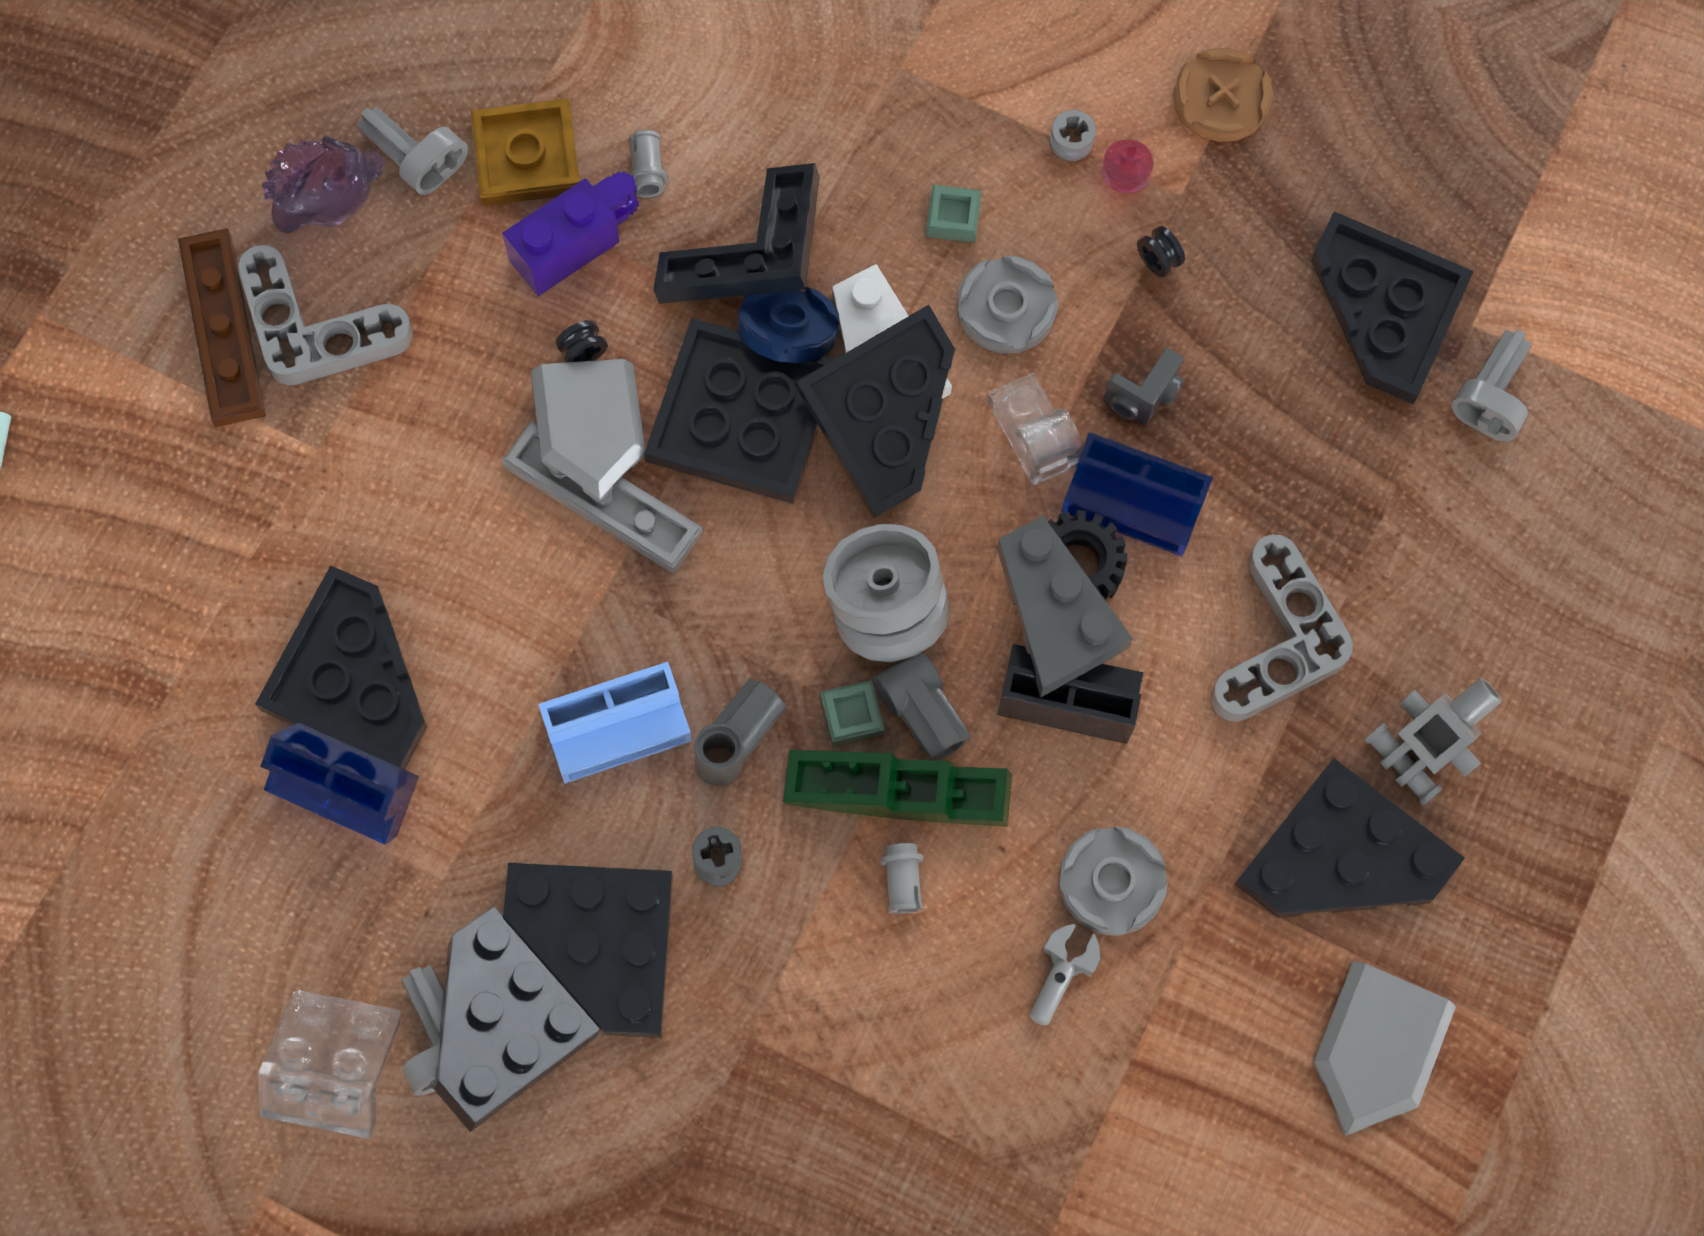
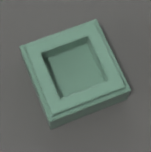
[926,185,982,243]
[820,680,885,747]

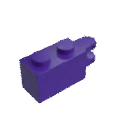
[502,171,639,296]

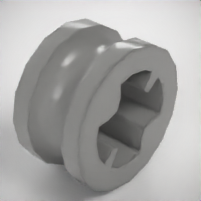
[1050,110,1096,161]

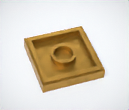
[470,98,580,206]

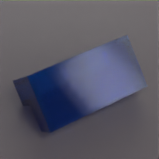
[1061,432,1213,557]
[260,722,419,845]

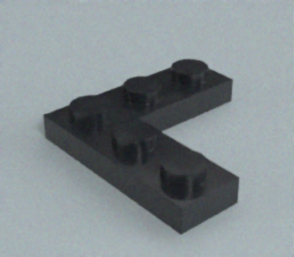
[653,163,820,304]

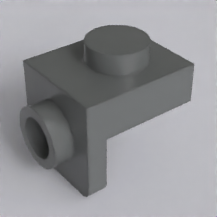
[1103,347,1185,425]

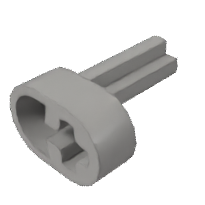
[356,106,468,195]
[1451,329,1532,442]
[402,965,445,1096]

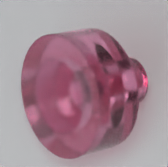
[1102,139,1154,193]

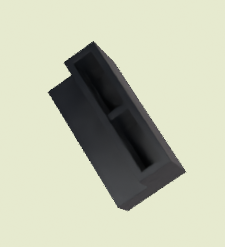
[997,644,1144,744]

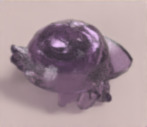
[262,136,385,234]

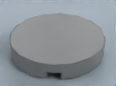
[957,256,1058,354]
[1058,827,1168,936]

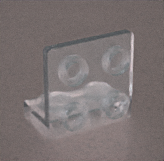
[258,990,401,1139]

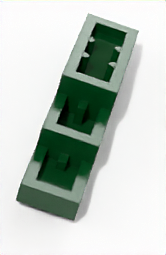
[783,750,1012,827]

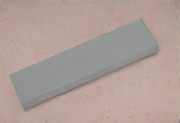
[502,421,703,574]

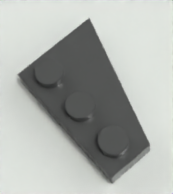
[997,516,1133,697]

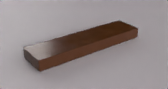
[178,228,266,427]

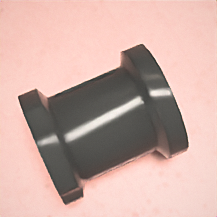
[692,827,742,887]

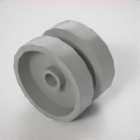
[822,524,951,662]

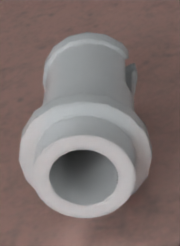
[628,130,668,198]
[880,843,924,914]

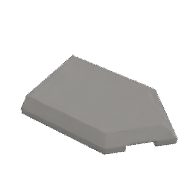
[531,359,645,503]
[1313,961,1456,1136]

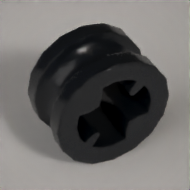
[1137,226,1185,278]
[555,320,608,363]

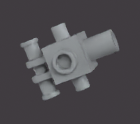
[1364,677,1503,806]

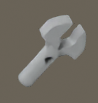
[1029,924,1101,1025]

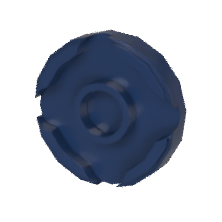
[737,286,839,363]

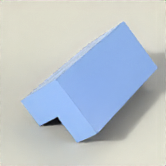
[538,662,692,784]

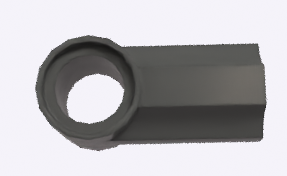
[873,652,971,760]
[694,678,786,786]

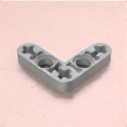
[238,245,413,385]
[1211,534,1353,722]

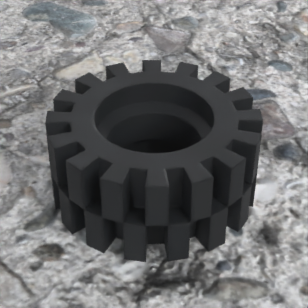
[1048,510,1128,601]

